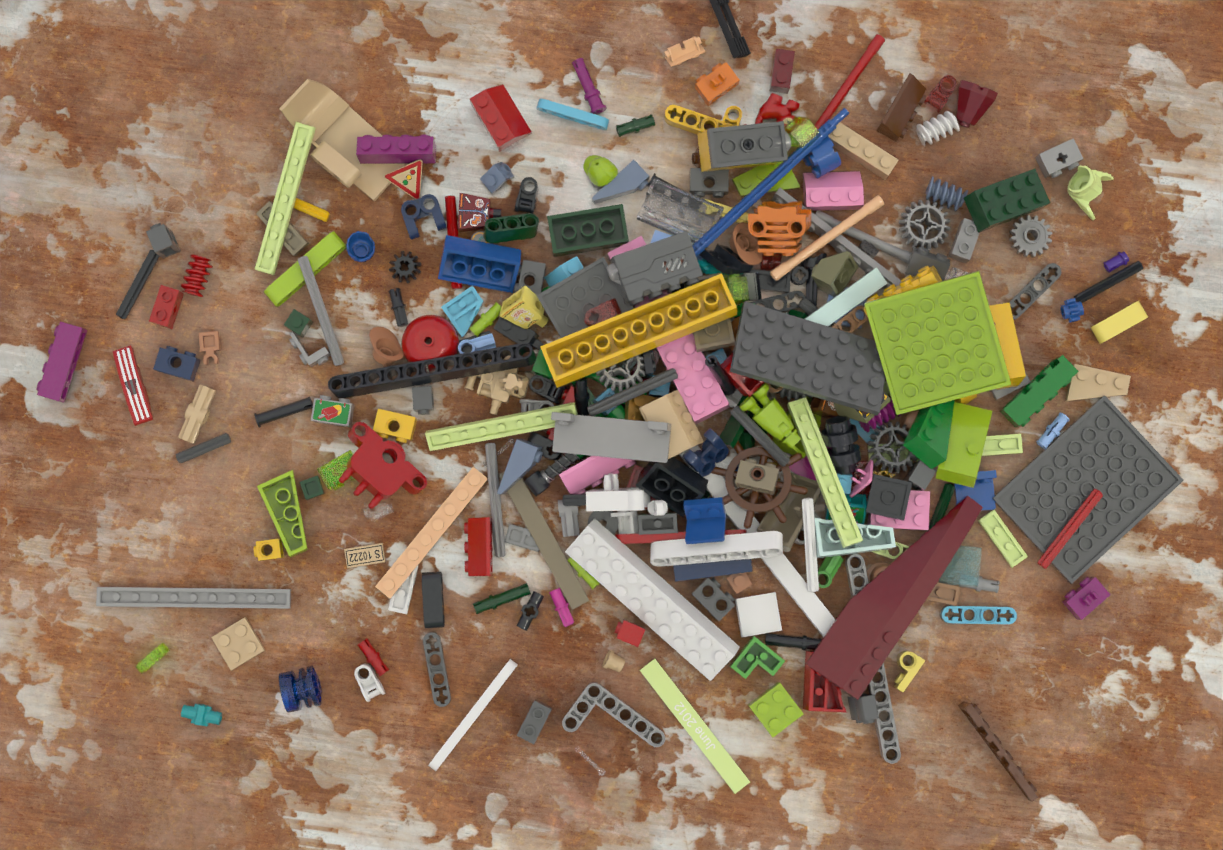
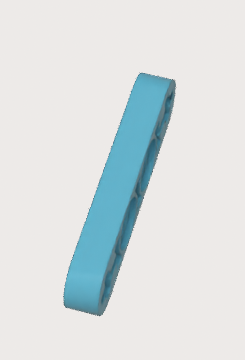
[536,99,609,130]
[940,606,1017,624]

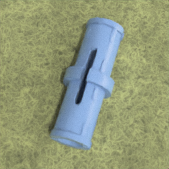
[1036,412,1069,449]

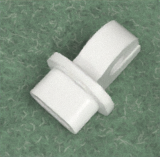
[647,500,668,516]

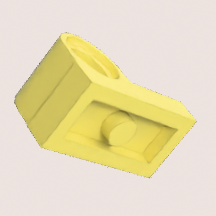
[894,651,925,692]

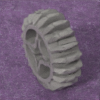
[899,200,951,251]
[596,354,645,392]

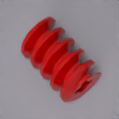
[181,254,213,297]

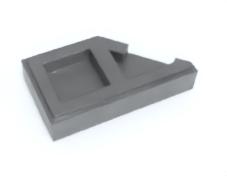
[504,524,539,552]

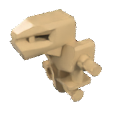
[464,356,529,415]

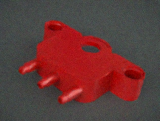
[339,422,427,509]

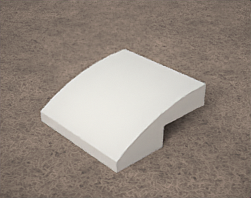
[735,592,782,637]

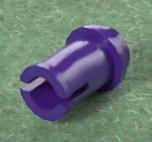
[1103,251,1129,273]

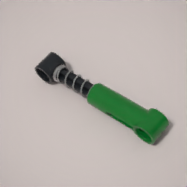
[524,405,625,497]

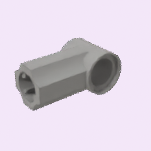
[558,500,580,537]

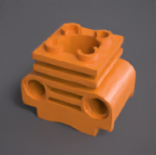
[748,201,812,256]

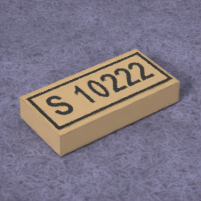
[344,543,386,568]

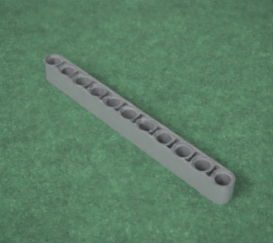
[845,554,901,764]

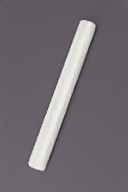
[802,498,819,592]

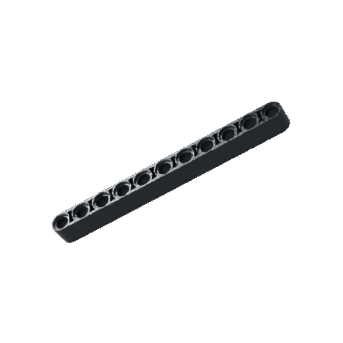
[328,343,536,398]

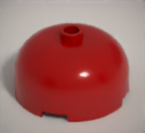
[401,315,459,373]

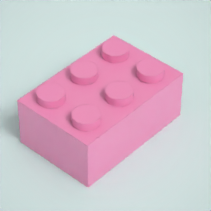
[868,489,930,531]

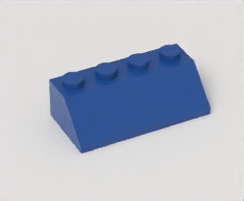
[438,235,521,293]

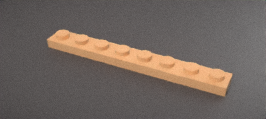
[375,467,488,599]

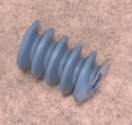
[925,176,968,211]

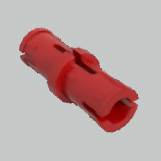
[357,638,389,677]

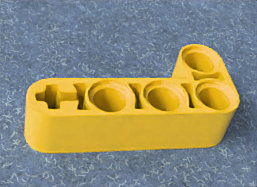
[664,105,742,135]

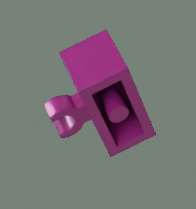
[1062,577,1111,620]

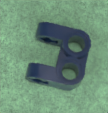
[401,194,447,240]
[682,428,729,477]

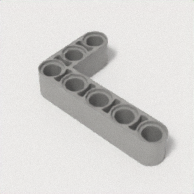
[562,682,665,747]

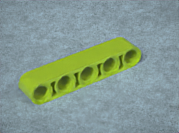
[264,231,346,307]

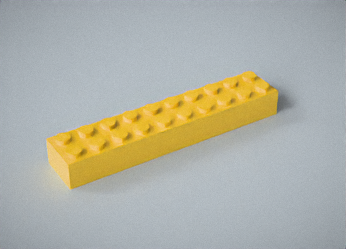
[540,273,737,388]

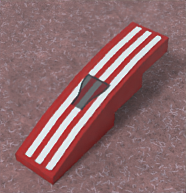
[112,345,153,426]

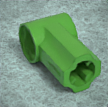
[818,556,844,588]

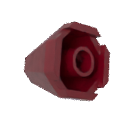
[956,80,998,128]

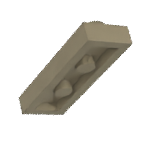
[256,201,309,256]

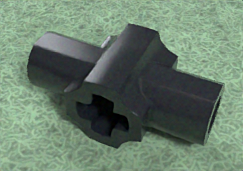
[517,591,544,631]

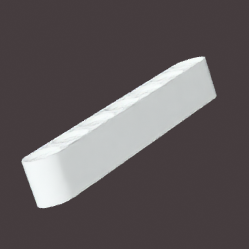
[650,531,783,567]

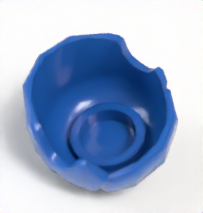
[346,231,375,262]

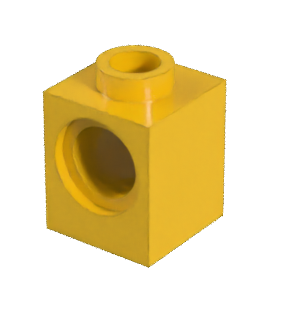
[253,539,284,561]

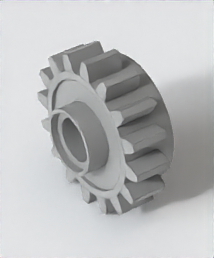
[1009,215,1052,258]

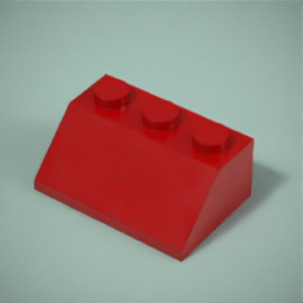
[470,84,532,152]
[464,517,493,576]

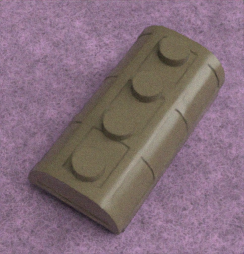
[757,472,821,552]

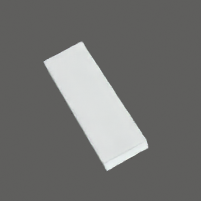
[388,565,419,614]

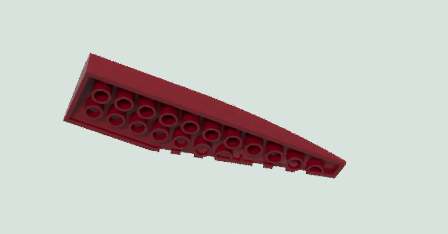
[805,496,983,700]

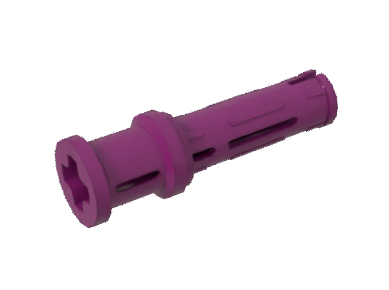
[572,58,607,115]

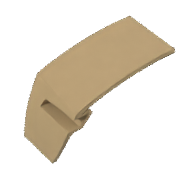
[279,79,408,202]

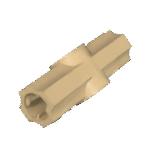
[178,384,216,444]

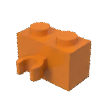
[695,62,740,106]

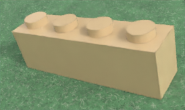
[828,122,898,180]

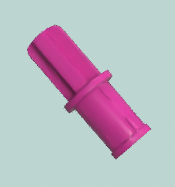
[549,588,574,627]

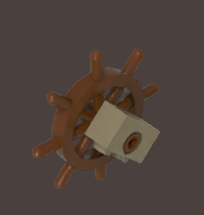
[711,433,808,529]

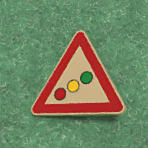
[384,159,423,199]

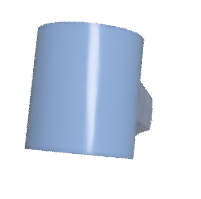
[458,333,496,354]

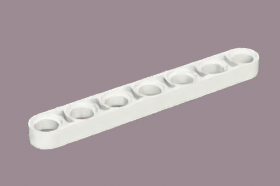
[428,659,518,771]

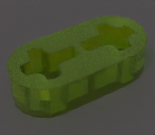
[135,643,170,674]

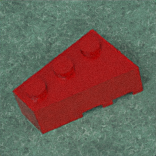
[803,651,847,713]

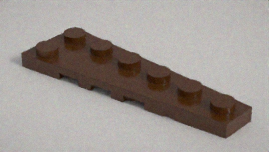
[958,701,1038,802]

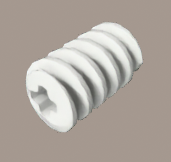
[916,111,960,147]

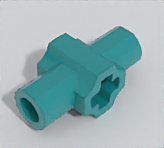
[181,703,222,726]

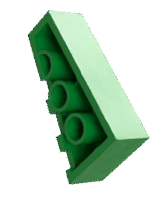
[1000,355,1079,428]
[903,400,955,469]

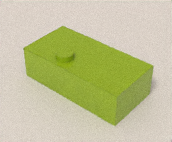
[935,402,992,488]

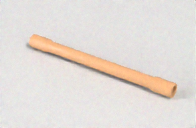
[770,195,884,281]

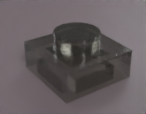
[858,240,879,259]

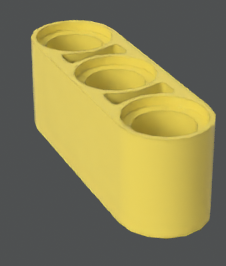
[1091,301,1148,344]

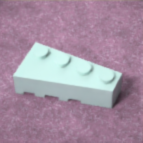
[815,518,896,558]

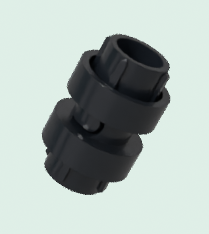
[822,416,861,475]

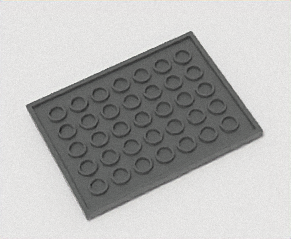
[992,395,1184,584]

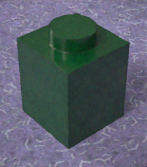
[284,309,313,338]

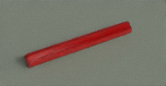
[445,195,462,289]
[1037,489,1103,569]

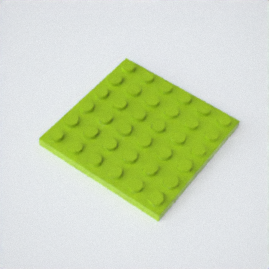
[864,271,1011,415]

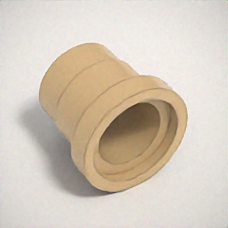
[602,650,625,672]

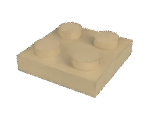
[211,617,265,671]

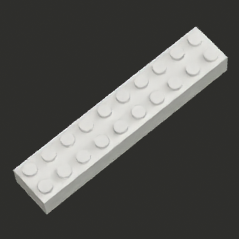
[565,518,740,681]

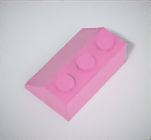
[803,171,864,211]

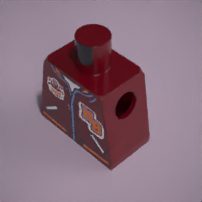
[458,193,502,232]

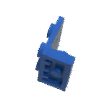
[954,470,997,511]
[683,497,726,544]

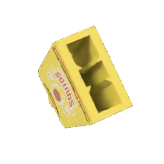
[499,286,548,329]

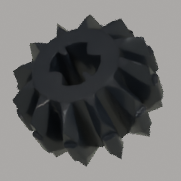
[389,251,422,284]

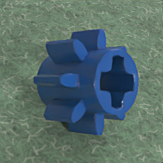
[1060,298,1084,323]

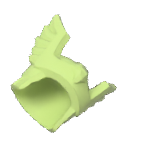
[1068,165,1114,220]

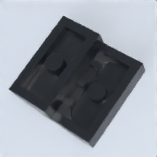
[699,244,753,275]

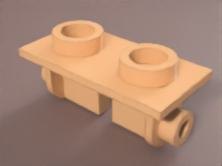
[664,36,705,67]

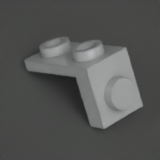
[289,331,331,367]

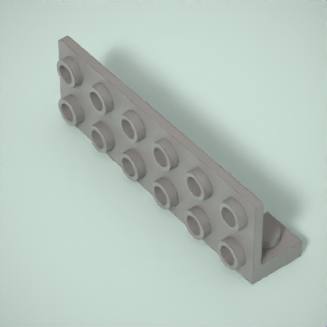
[551,412,671,463]

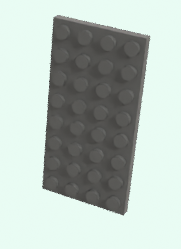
[730,301,885,415]

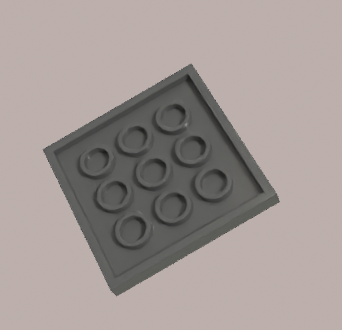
[536,257,634,338]

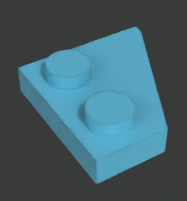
[441,285,484,338]

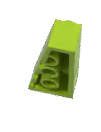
[257,470,308,558]

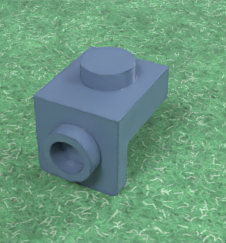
[480,162,514,193]

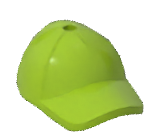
[583,155,618,187]

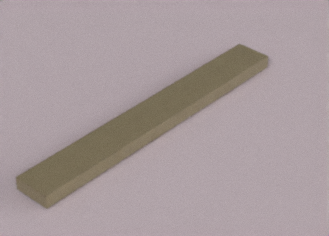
[499,471,589,610]

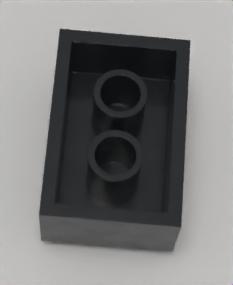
[636,457,709,517]

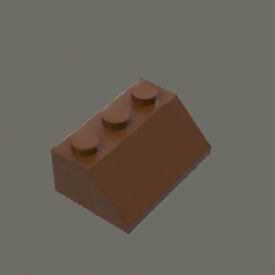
[877,73,927,142]

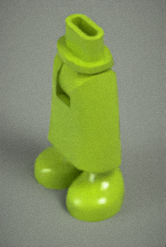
[739,382,801,449]

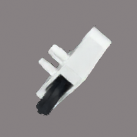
[562,473,650,511]

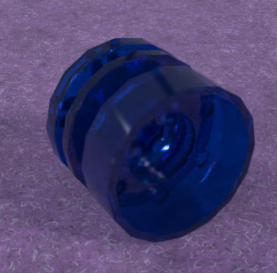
[279,665,322,713]

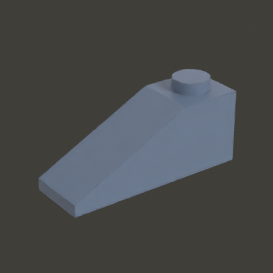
[592,160,649,204]
[497,438,543,495]

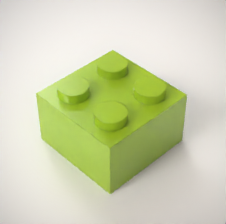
[748,682,803,738]

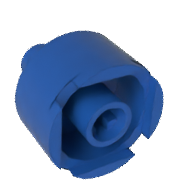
[799,136,841,179]

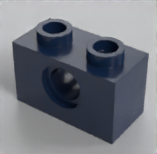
[153,346,200,382]

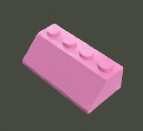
[559,456,636,494]

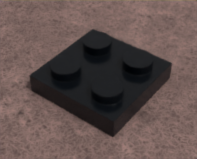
[865,474,912,521]

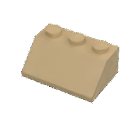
[639,390,704,459]

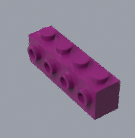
[356,134,436,164]
[36,321,87,403]

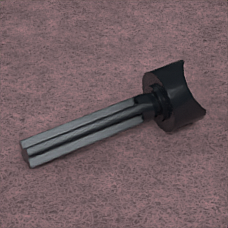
[800,253,827,317]

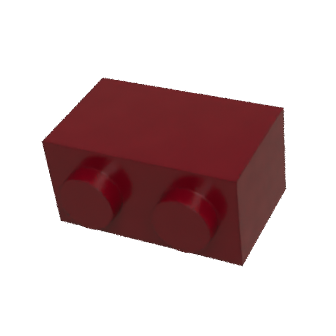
[769,49,795,94]

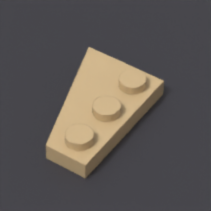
[1065,364,1131,402]

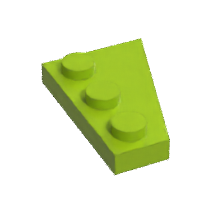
[732,162,800,197]

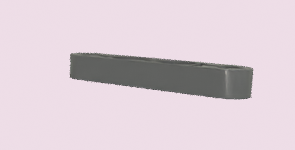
[1010,263,1062,320]
[423,632,451,707]

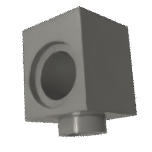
[412,386,434,415]

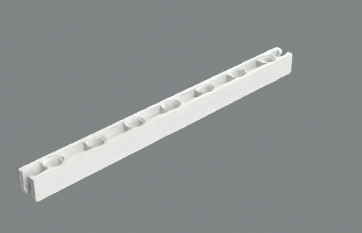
[679,445,835,637]

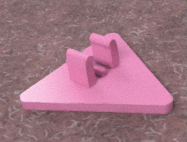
[849,460,874,497]

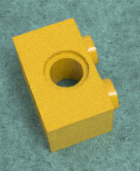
[373,409,417,443]

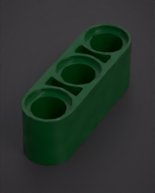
[483,213,539,243]

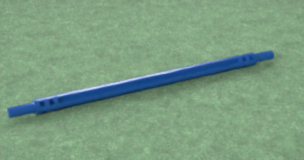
[692,108,849,257]

